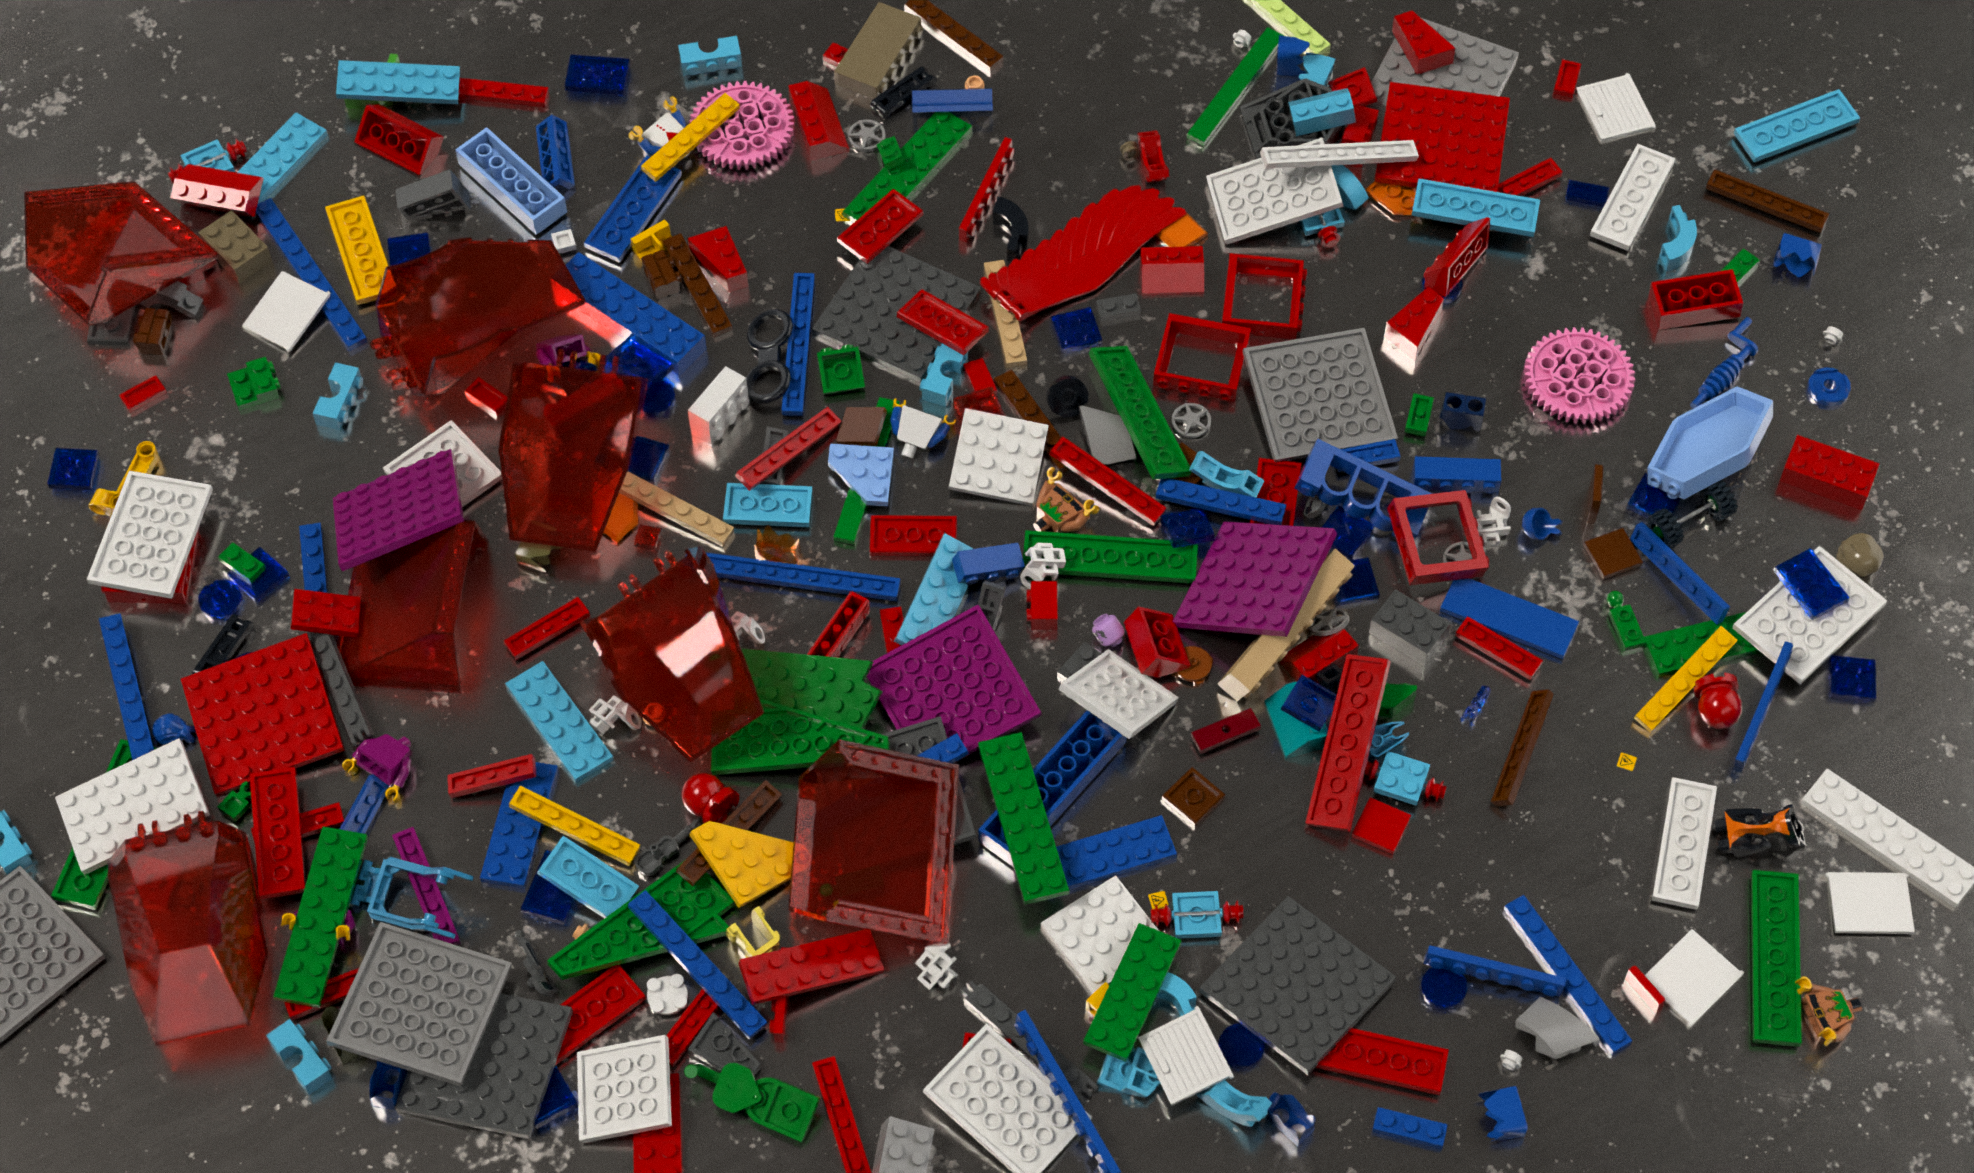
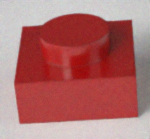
[823,42,848,67]

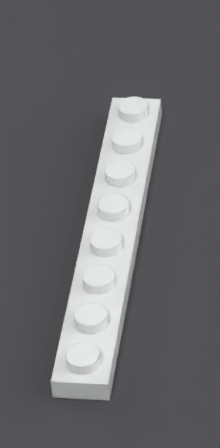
[1260,140,1419,169]

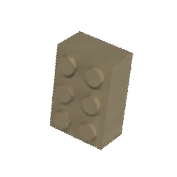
[198,210,272,284]

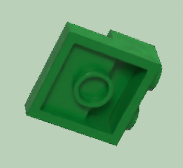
[817,345,865,395]
[227,356,281,411]

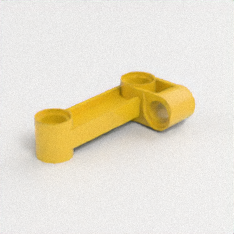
[88,441,160,517]

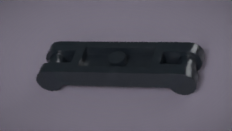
[870,66,937,119]
[192,614,254,674]

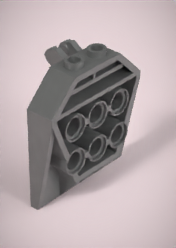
[1240,78,1345,159]

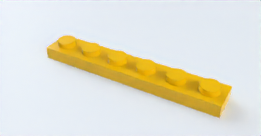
[641,93,740,182]
[1634,626,1738,733]
[509,786,640,867]

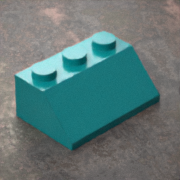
[1264,679,1328,759]

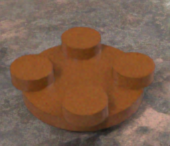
[1172,646,1214,686]

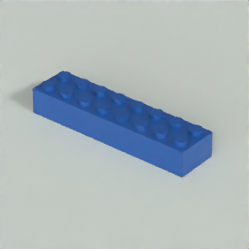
[551,252,707,377]
[978,711,1127,867]

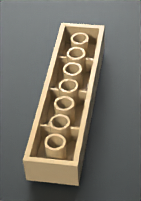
[1218,549,1355,701]

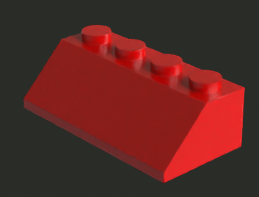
[788,81,850,161]
[354,104,444,175]
[170,164,264,217]
[1423,217,1491,297]

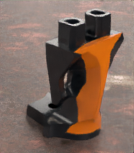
[1715,804,1806,858]

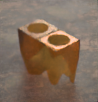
[754,525,801,564]

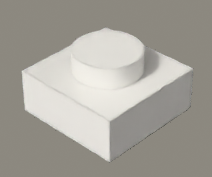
[551,229,577,254]

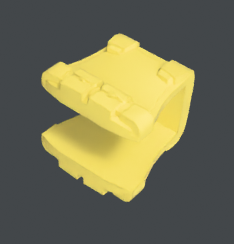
[726,906,780,958]

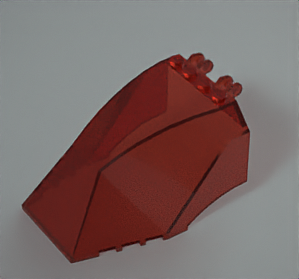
[369,237,586,397]
[498,349,648,552]
[580,546,764,763]
[108,811,269,1046]

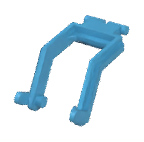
[350,857,474,939]

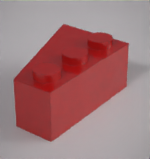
[1392,11,1456,75]
[1339,105,1379,168]
[687,226,749,293]
[1384,286,1444,361]

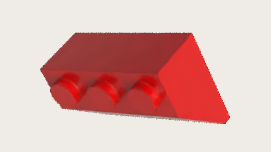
[1140,246,1204,296]
[1123,606,1191,678]
[1280,629,1359,687]

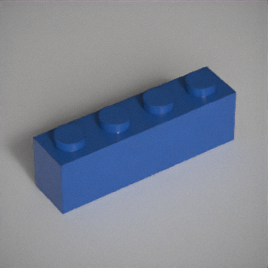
[1413,456,1501,493]

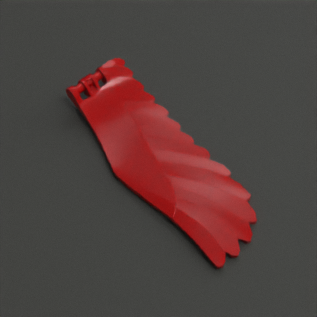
[980,185,1186,322]

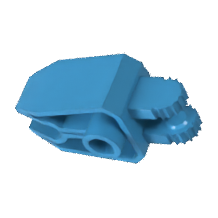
[1368,721,1409,759]

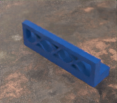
[912,88,993,113]
[536,115,575,189]

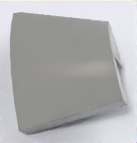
[1079,406,1136,465]
[1515,997,1599,1059]

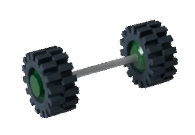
[1646,480,1738,549]

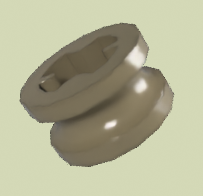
[1120,141,1140,160]

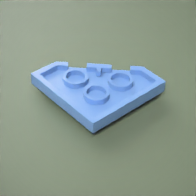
[828,444,894,506]

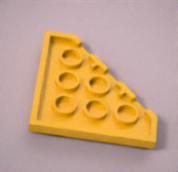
[689,821,815,908]

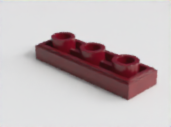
[1191,708,1261,754]

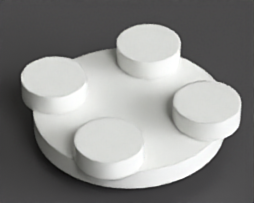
[647,974,688,1015]

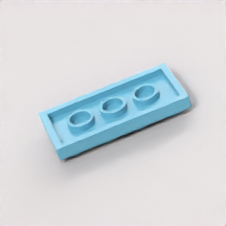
[723,483,813,527]
[537,836,639,918]

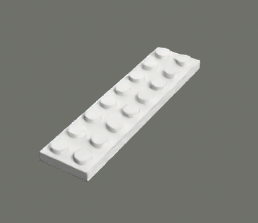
[1801,769,1974,908]

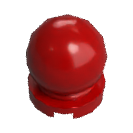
[1693,673,1742,729]
[681,773,740,824]

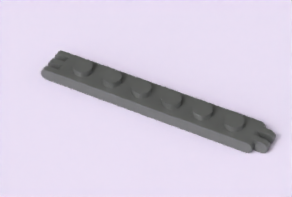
[305,631,374,747]
[960,981,1099,1105]

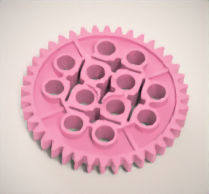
[689,81,795,170]
[1523,327,1635,424]

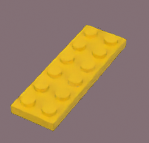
[325,195,397,305]

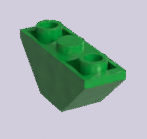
[1378,682,1417,718]

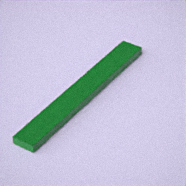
[1187,27,1284,146]
[833,397,900,545]

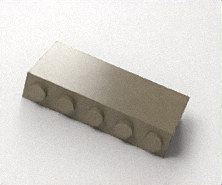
[834,2,923,99]

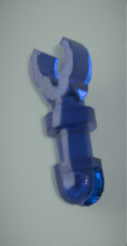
[1462,685,1491,723]

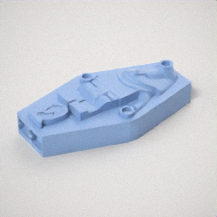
[1647,386,1773,499]

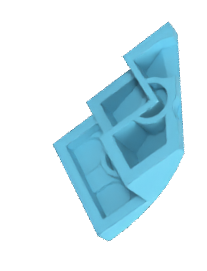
[1097,1047,1161,1098]

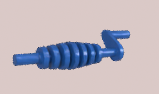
[1690,317,1758,409]

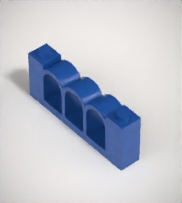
[1294,439,1432,539]

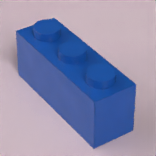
[952,543,1025,584]

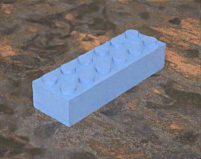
[455,127,567,235]

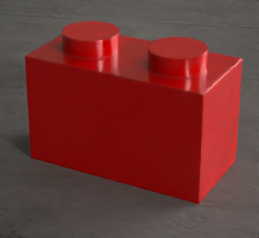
[1026,581,1058,630]

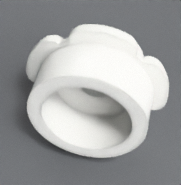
[1233,30,1252,48]
[1823,326,1843,345]
[1500,1050,1523,1071]

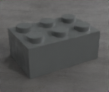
[1369,589,1451,667]

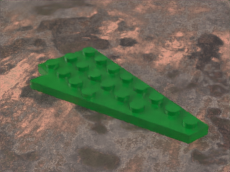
[704,646,883,729]
[711,692,889,775]
[547,859,735,980]

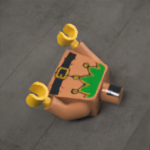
[1033,467,1099,533]
[1795,976,1862,1046]

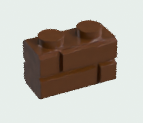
[641,250,682,299]
[133,308,173,356]

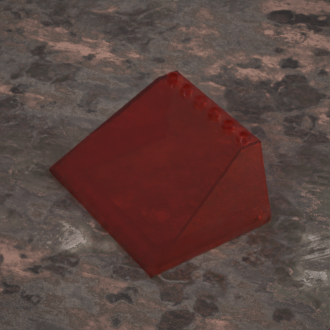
[24,181,219,325]
[337,520,489,694]
[788,739,959,944]

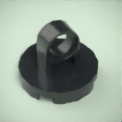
[1046,376,1089,418]

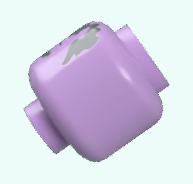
[1092,614,1125,647]

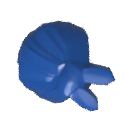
[1522,508,1563,540]
[152,713,196,746]

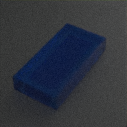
[1565,180,1609,207]

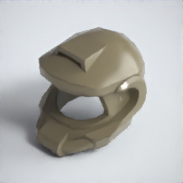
[1837,533,1884,577]

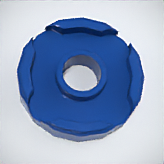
[1807,367,1851,406]

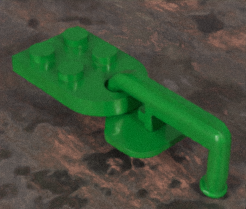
[684,1062,821,1142]

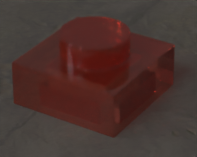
[634,524,661,551]

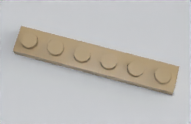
[984,260,1027,368]
[613,470,734,547]

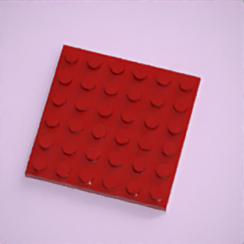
[1375,82,1510,192]
[181,633,345,797]

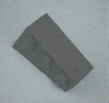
[395,170,471,219]

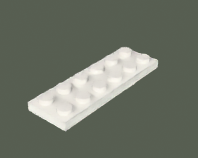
[1590,144,1675,251]
[1652,777,1717,910]

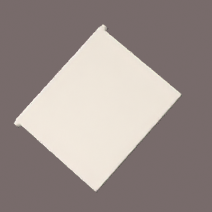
[1575,73,1656,142]
[242,271,331,352]
[1825,872,1915,934]
[1645,929,1744,1028]
[1138,1006,1234,1106]

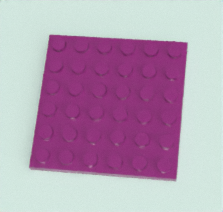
[333,449,464,572]
[1173,522,1337,637]
[866,605,1042,762]

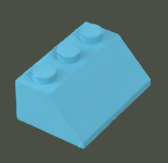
[1288,88,1356,136]

